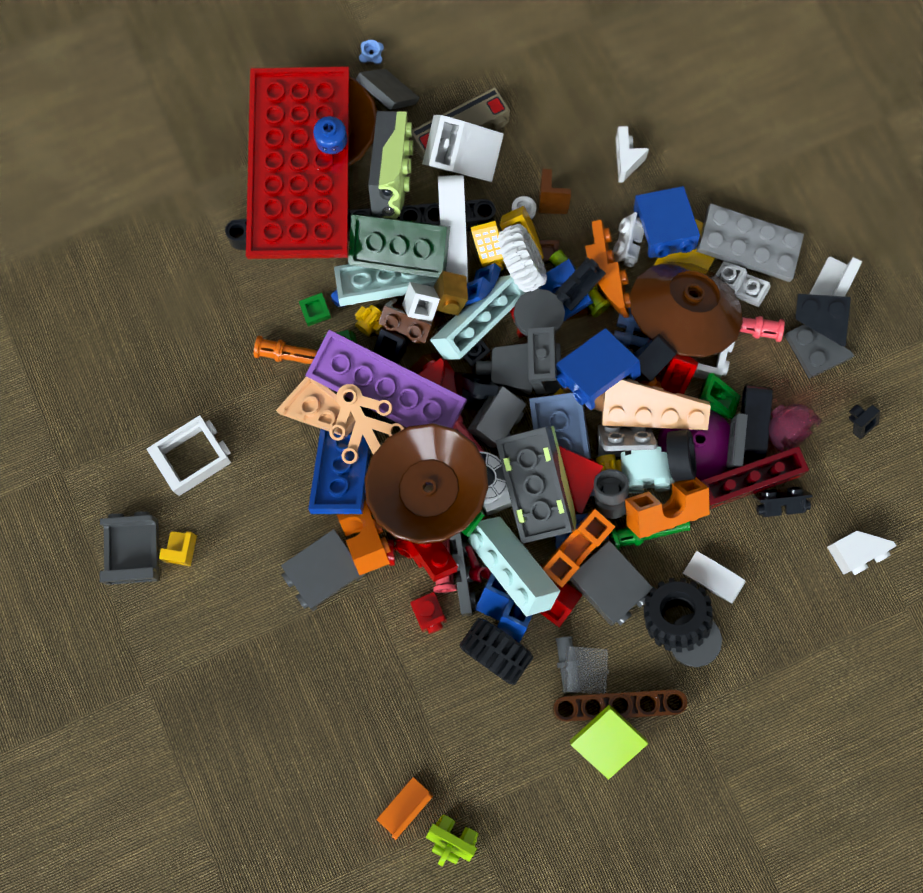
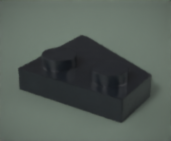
[795,294,851,346]

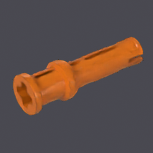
[254,335,318,364]

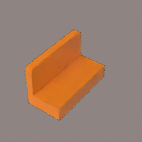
[376,777,434,840]

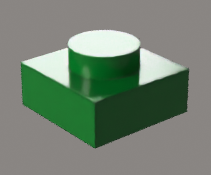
[298,293,331,327]

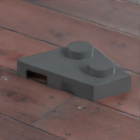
[785,324,854,379]

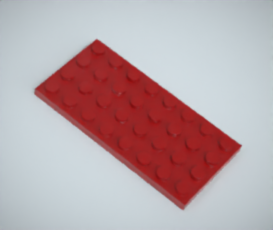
[246,67,350,259]

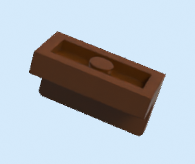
[538,169,571,214]

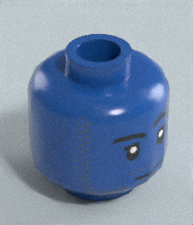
[313,116,348,155]

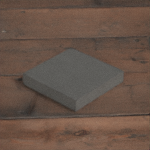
[356,69,420,110]

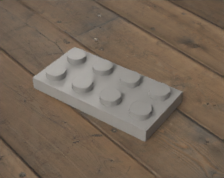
[696,204,804,282]

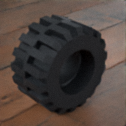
[644,578,713,652]
[459,618,534,685]

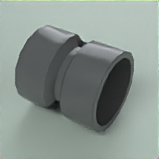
[594,469,629,519]

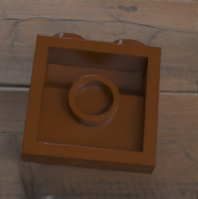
[378,295,445,343]

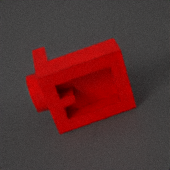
[410,592,447,634]

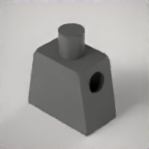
[476,343,532,397]

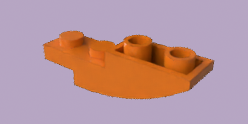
[585,220,631,318]

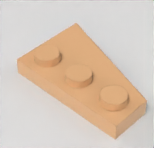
[276,376,356,437]

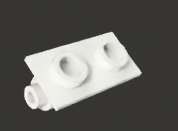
[613,212,644,267]

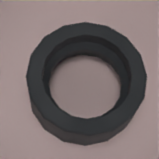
[666,429,697,481]

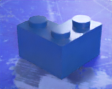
[475,574,532,643]

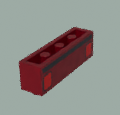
[701,446,809,510]

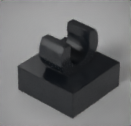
[849,404,880,440]

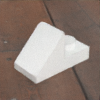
[615,126,649,182]

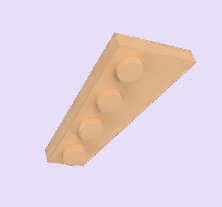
[602,379,711,430]

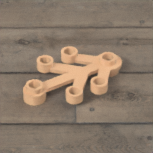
[329,384,404,464]

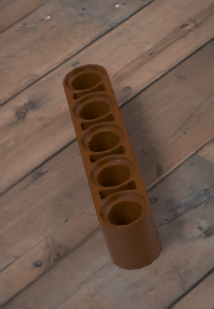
[552,690,688,722]

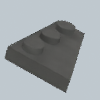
[450,532,477,617]

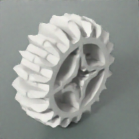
[498,224,547,293]

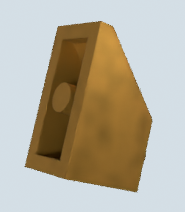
[433,271,468,316]

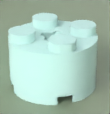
[620,446,675,493]

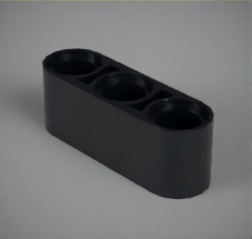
[740,384,773,459]

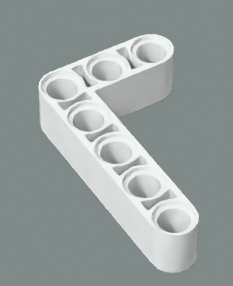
[438,175,468,283]

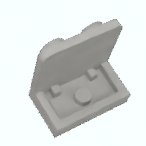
[597,425,657,457]

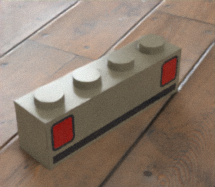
[411,87,510,161]

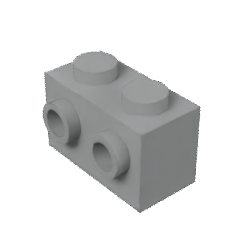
[467,386,526,448]

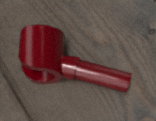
[465,544,490,582]

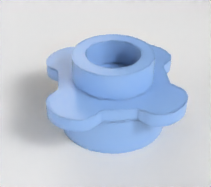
[359,40,384,65]

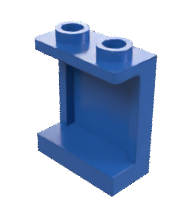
[633,186,700,258]
[556,328,641,410]

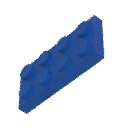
[308,429,371,514]

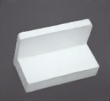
[810,257,862,297]

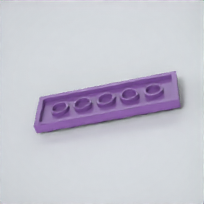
[305,330,467,428]

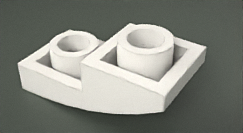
[716,261,770,307]
[683,551,746,604]

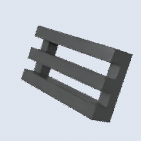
[726,413,748,470]

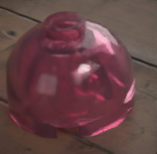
[768,403,822,453]

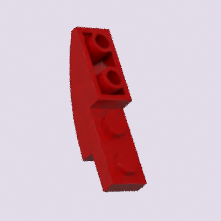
[402,539,458,582]

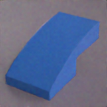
[464,263,501,306]

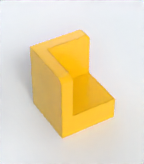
[159,531,197,566]

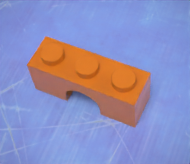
[625,477,710,538]
[337,500,391,575]
[541,509,615,588]

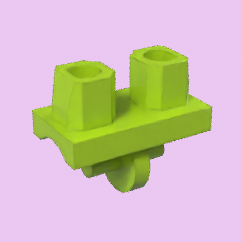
[426,814,478,867]

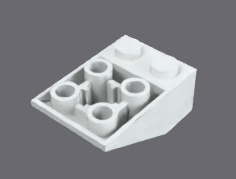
[422,115,504,182]

